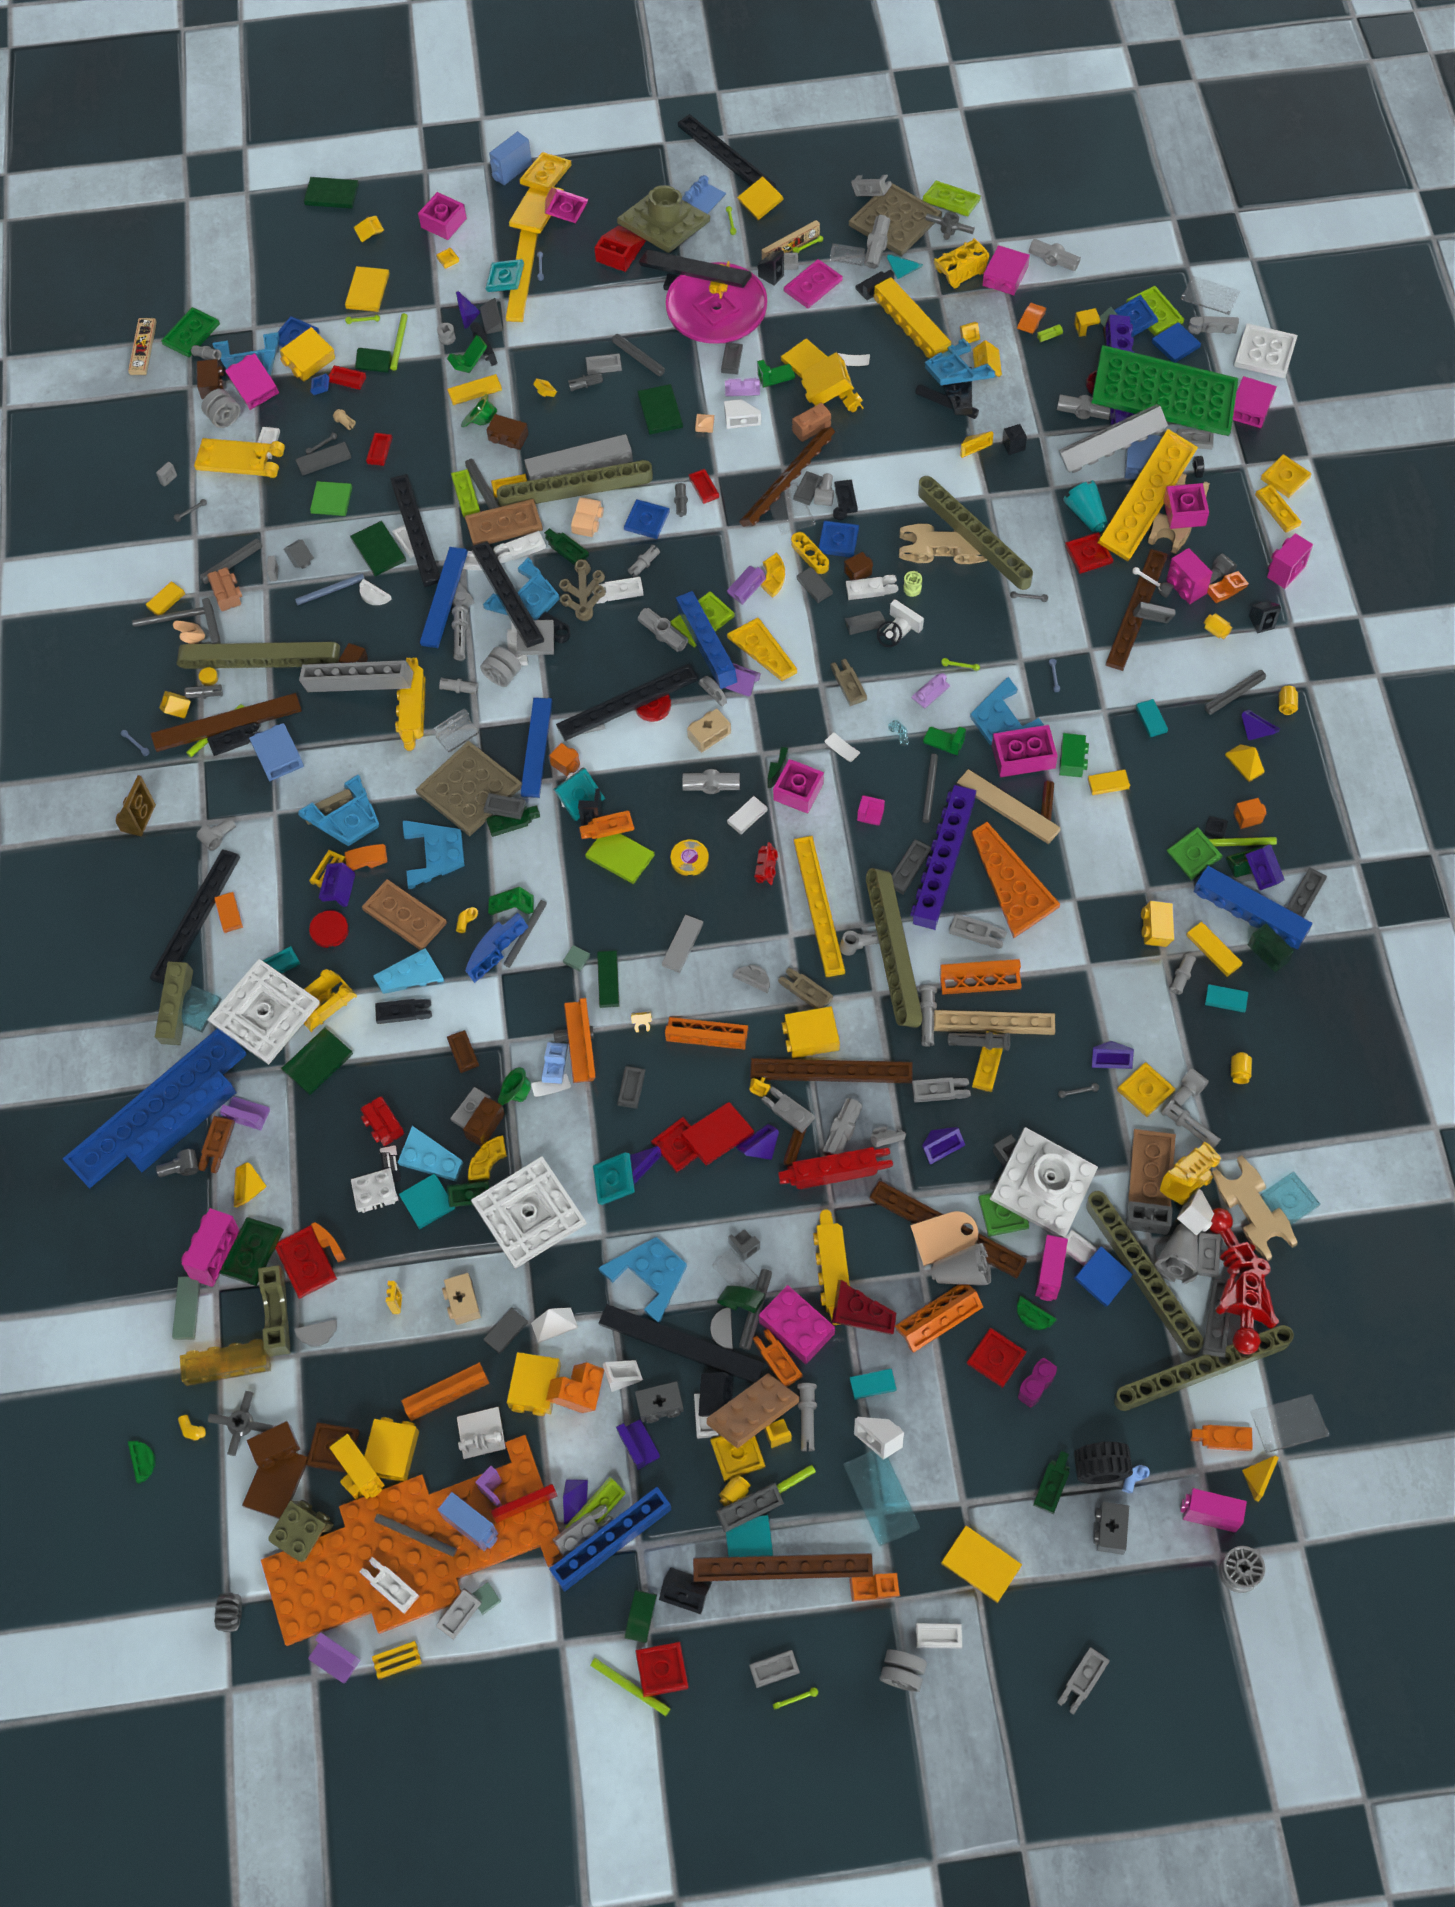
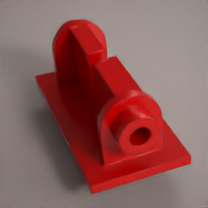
[754,842,778,885]

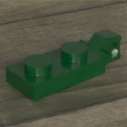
[544,528,589,565]
[486,805,540,837]
[1033,1451,1070,1515]

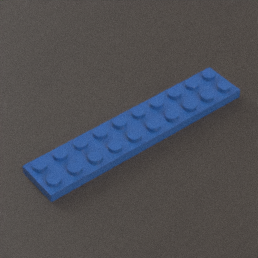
[63,1028,247,1189]

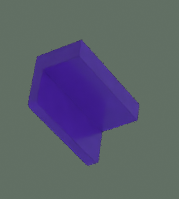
[1245,844,1285,891]
[318,862,355,907]
[616,1420,660,1470]

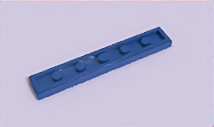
[420,547,468,648]
[520,698,553,798]

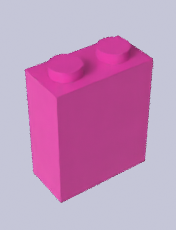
[983,245,1030,295]
[225,353,279,410]
[1233,376,1277,428]
[1035,1235,1068,1301]
[1180,1488,1247,1533]

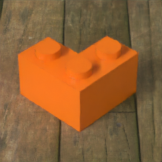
[546,1362,604,1413]

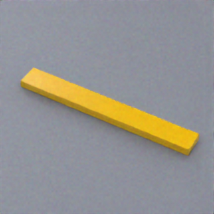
[506,229,538,322]
[794,836,845,977]

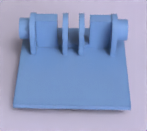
[682,175,726,214]

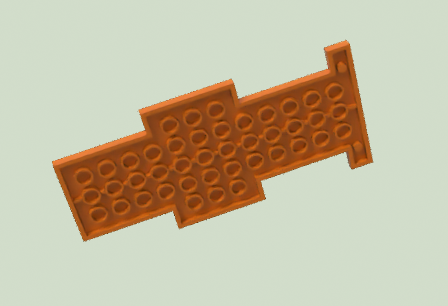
[261,1435,563,1646]

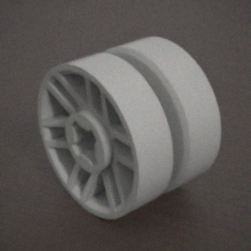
[201,389,240,428]
[480,647,521,687]
[1219,1546,1265,1593]
[880,1650,927,1692]

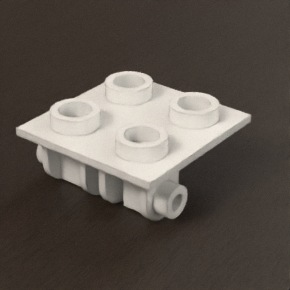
[351,1168,399,1213]
[457,1407,506,1459]

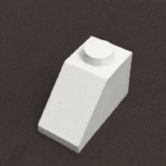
[724,399,761,429]
[1177,1189,1214,1235]
[854,1417,904,1460]

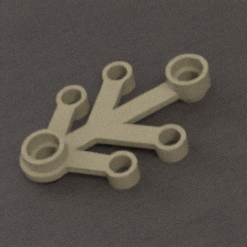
[559,560,606,621]

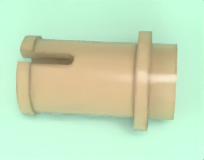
[333,409,356,430]

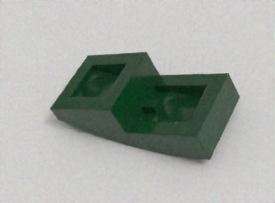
[767,747,788,788]
[717,1286,765,1313]
[625,1590,657,1643]

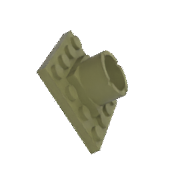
[617,185,710,253]

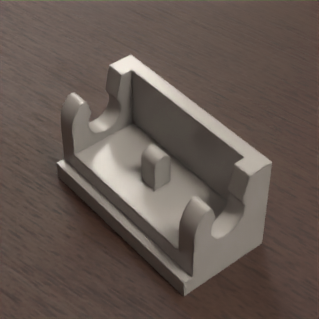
[851,175,892,196]

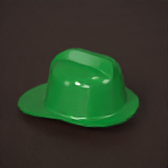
[461,394,497,427]
[498,1067,531,1105]

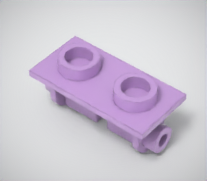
[725,377,760,396]
[911,673,950,709]

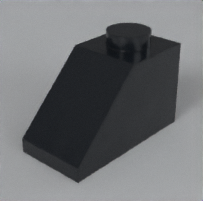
[757,250,784,286]
[1249,601,1281,634]

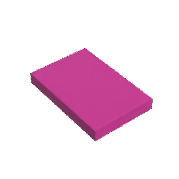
[784,259,843,308]

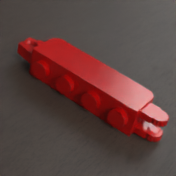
[778,1147,893,1189]

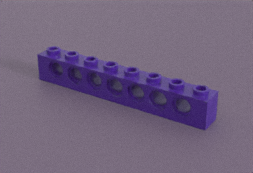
[1105,314,1135,425]
[910,785,977,930]

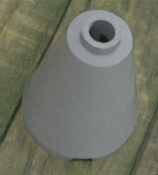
[1155,1224,1198,1283]
[931,1243,991,1285]

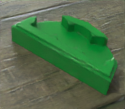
[1017,1296,1057,1330]
[128,1441,155,1484]

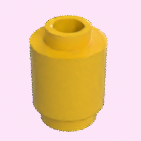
[1204,613,1233,639]
[1279,686,1298,715]
[1231,1052,1252,1084]
[719,1475,751,1506]

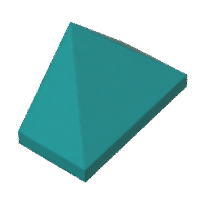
[887,254,923,279]

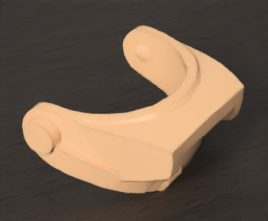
[173,621,205,644]

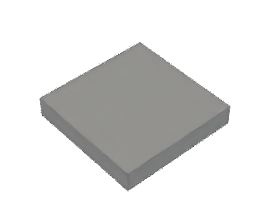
[517,620,554,655]

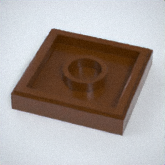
[306,1423,360,1473]

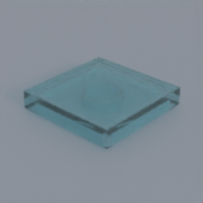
[182,985,222,1033]
[1260,1171,1321,1225]

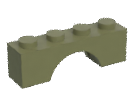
[155,962,193,1045]
[258,1265,291,1357]

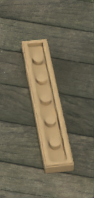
[957,769,1060,844]
[934,1010,1055,1035]

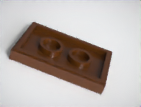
[242,1453,308,1519]

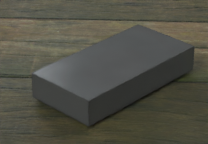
[721,343,743,375]
[793,471,823,506]
[797,567,833,603]
[1133,602,1175,624]
[483,793,526,819]
[617,1066,645,1109]
[483,1308,528,1354]

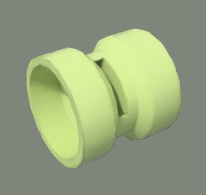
[903,571,922,597]

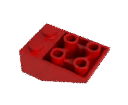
[594,226,646,272]

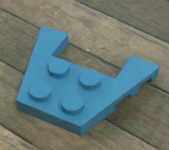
[212,332,280,376]
[925,338,995,385]
[483,558,559,620]
[970,677,1044,745]
[298,775,379,846]
[403,821,465,889]
[599,1237,687,1323]

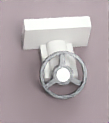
[877,600,924,648]

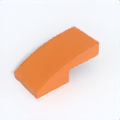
[1017,303,1046,334]
[1207,571,1249,603]
[345,844,388,871]
[311,1222,346,1263]
[849,1573,900,1602]

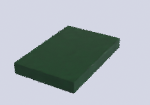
[304,177,359,209]
[637,384,683,435]
[350,520,406,576]
[281,1027,353,1095]
[219,1217,284,1286]

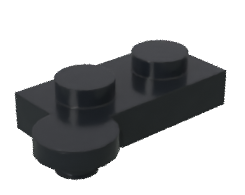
[833,479,858,520]

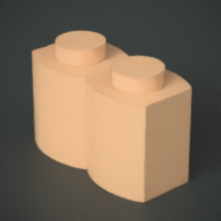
[571,497,604,537]

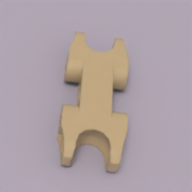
[1148,473,1210,554]
[899,524,987,564]
[1212,1155,1298,1261]

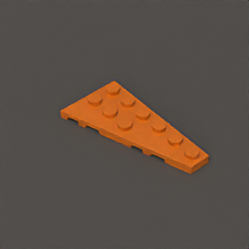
[971,822,1060,938]

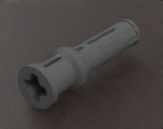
[948,1032,1010,1051]

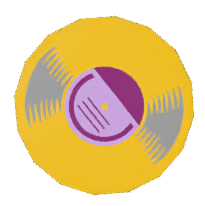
[670,839,709,876]

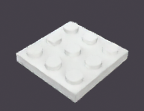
[1234,323,1298,378]

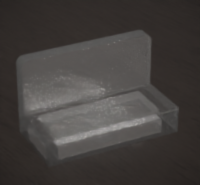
[434,708,479,752]

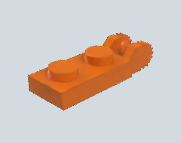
[753,1329,802,1387]

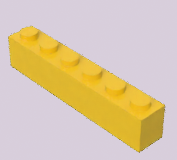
[874,277,951,358]

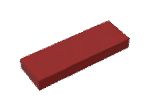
[491,1484,558,1523]

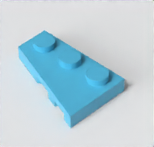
[373,948,444,994]
[398,1126,463,1181]

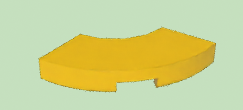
[761,552,785,598]
[468,1135,507,1183]

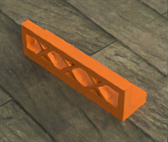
[939,959,1022,995]
[564,998,595,1083]
[665,1017,748,1050]
[895,1284,983,1353]
[401,1363,489,1421]

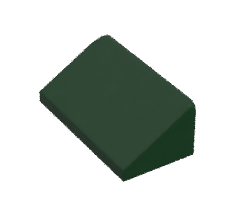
[355,348,392,373]
[1226,847,1263,878]
[446,1181,489,1207]

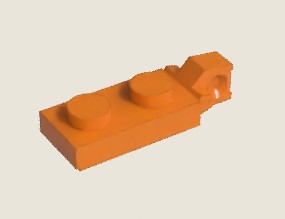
[579,811,634,839]
[1190,1425,1253,1451]

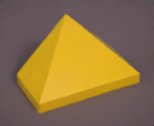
[960,431,994,458]
[1225,744,1264,782]
[234,1162,267,1208]
[1242,1455,1279,1502]

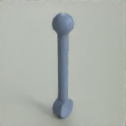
[537,251,544,281]
[1049,659,1060,692]
[121,730,150,756]

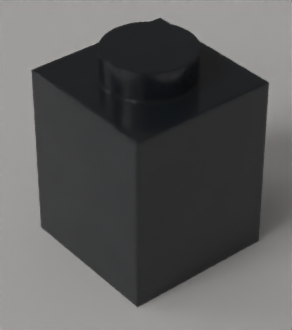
[1002,424,1027,455]

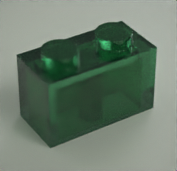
[1248,924,1294,973]

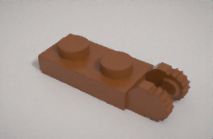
[199,1116,235,1174]

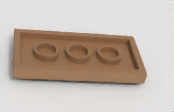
[465,499,543,546]
[362,879,447,950]
[1128,1129,1176,1207]
[707,1373,799,1448]

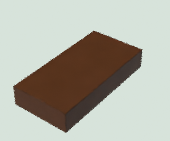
[447,1030,479,1073]

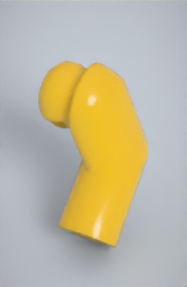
[456,907,478,933]
[178,1415,206,1440]

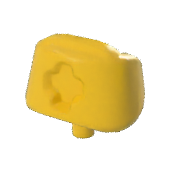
[749,1077,771,1097]

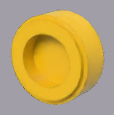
[199,667,218,686]

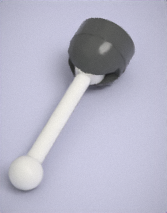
[1132,567,1174,598]

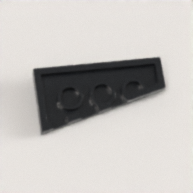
[942,367,972,415]

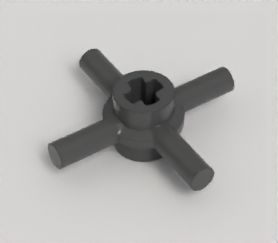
[925,211,975,239]
[208,1391,273,1456]

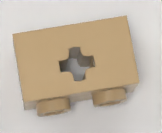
[687,708,731,753]
[442,1273,481,1325]

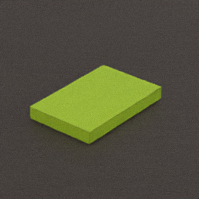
[923,180,981,217]
[1126,286,1184,336]
[670,591,735,648]
[585,834,655,884]

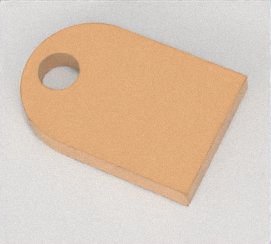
[910,1211,978,1266]

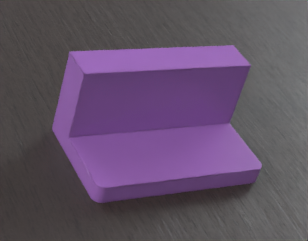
[727,566,766,605]
[716,663,761,696]
[220,1097,270,1130]
[475,1466,502,1507]
[308,1632,361,1683]

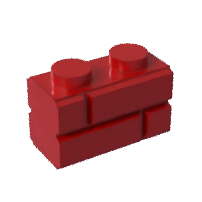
[360,1096,405,1146]

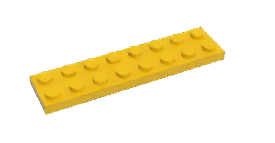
[1098,429,1198,562]

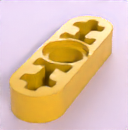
[791,532,829,574]

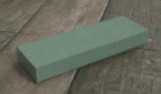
[172,1277,200,1340]

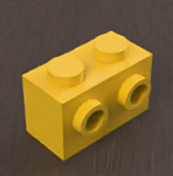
[1141,901,1174,947]

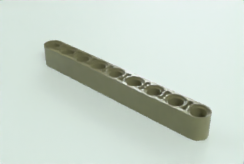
[497,460,653,507]
[918,476,1033,590]
[177,642,340,669]
[866,868,922,1028]
[1086,1191,1204,1356]
[1114,1325,1294,1411]

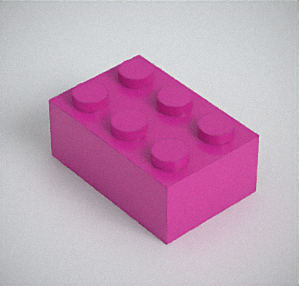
[992,725,1058,777]
[182,1208,240,1287]
[759,1285,835,1364]

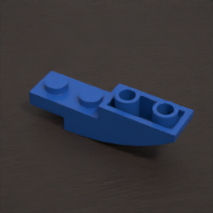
[465,913,528,983]

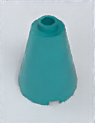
[1063,480,1108,532]

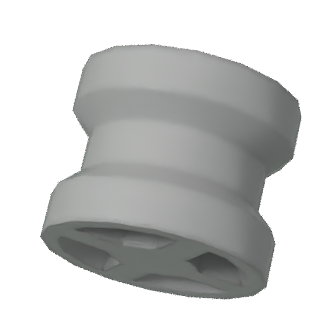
[437,323,456,345]

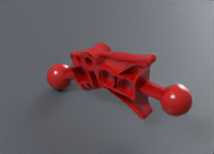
[1209,1208,1279,1355]

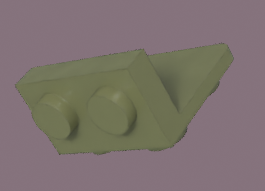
[268,1500,334,1562]

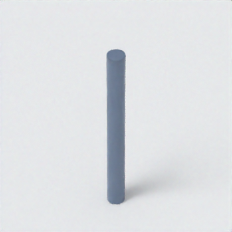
[295,574,365,606]

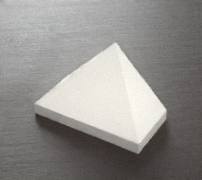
[531,1308,578,1343]
[602,1360,643,1392]

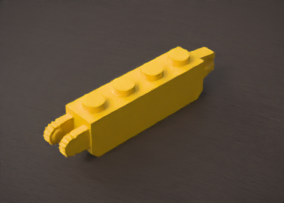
[395,658,426,751]
[813,1209,850,1325]

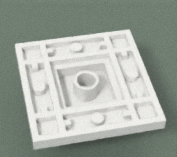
[207,959,320,1065]
[990,1127,1098,1238]
[471,1156,587,1269]

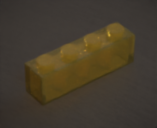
[180,1339,271,1386]

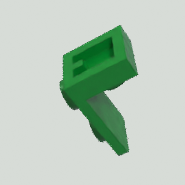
[447,335,487,373]
[757,359,795,388]
[923,726,966,756]
[488,887,534,915]

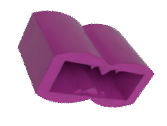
[1018,1358,1057,1408]

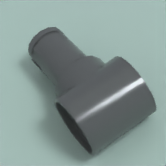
[1209,553,1237,585]
[156,1149,199,1178]

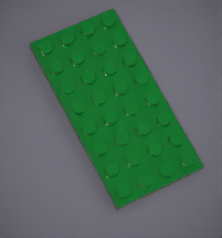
[1091,345,1238,436]

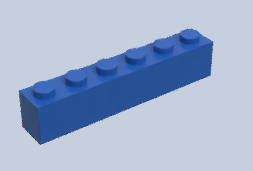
[676,591,737,689]
[1194,866,1313,949]
[123,1071,236,1173]
[549,1487,672,1592]

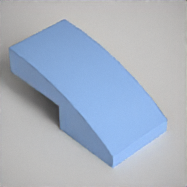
[542,1042,568,1084]

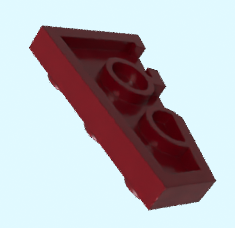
[832,1280,897,1335]

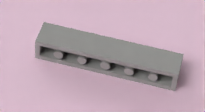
[1058,404,1168,473]
[524,434,633,481]
[299,660,414,692]

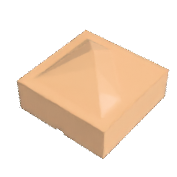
[695,414,715,433]

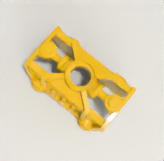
[933,238,989,289]
[303,969,357,1032]
[1160,1142,1221,1205]

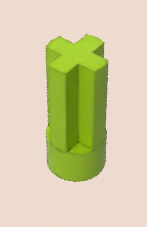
[1037,324,1063,342]

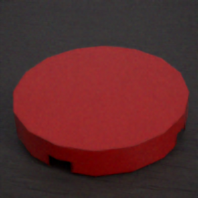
[635,695,671,722]
[309,911,349,948]

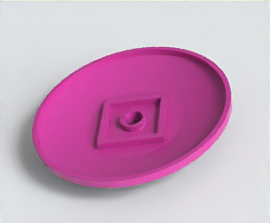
[666,262,767,344]

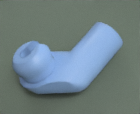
[1122,1465,1150,1493]

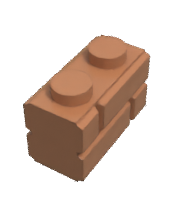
[792,403,831,442]
[207,568,243,612]

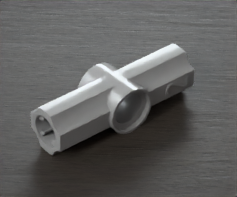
[864,215,891,269]
[1028,239,1081,271]
[1057,395,1110,420]
[638,608,688,652]
[682,769,740,794]
[823,1098,862,1156]

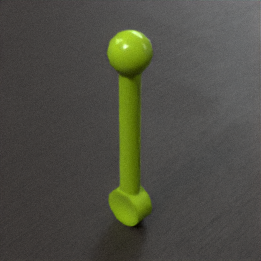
[726,206,737,235]
[793,235,823,253]
[345,315,380,324]
[942,658,980,671]
[773,1687,818,1709]

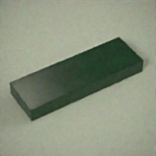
[597,951,620,1008]

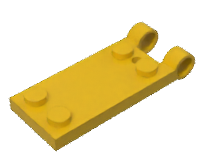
[194,438,285,478]

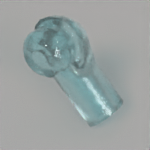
[888,720,908,746]

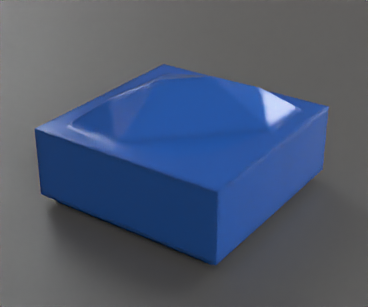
[310,374,329,395]

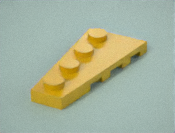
[727,618,797,681]

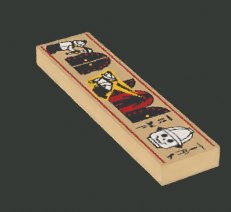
[762,220,820,260]
[128,318,157,375]

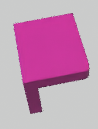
[857,795,885,826]

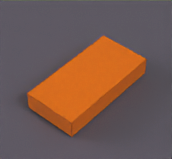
[215,892,243,933]

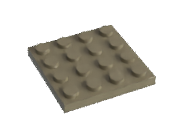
[849,183,942,256]
[415,741,522,836]

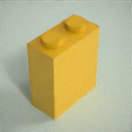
[280,327,335,382]
[801,352,853,406]
[781,1006,840,1059]
[507,1352,561,1416]
[364,1417,419,1482]
[329,1434,385,1499]

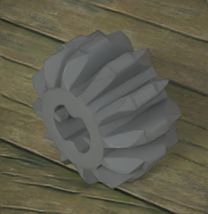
[214,1593,242,1632]

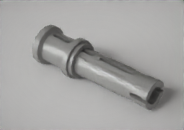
[452,606,468,660]
[919,985,937,1047]
[1161,1099,1221,1149]
[797,1383,817,1451]

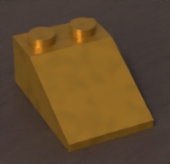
[116,775,156,837]

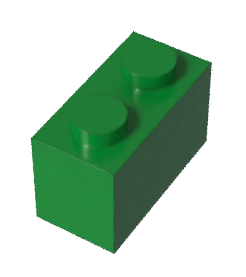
[1059,733,1089,777]

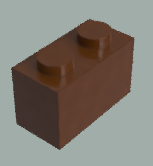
[197,359,224,399]
[486,414,529,450]
[463,1097,505,1146]
[247,1421,301,1469]

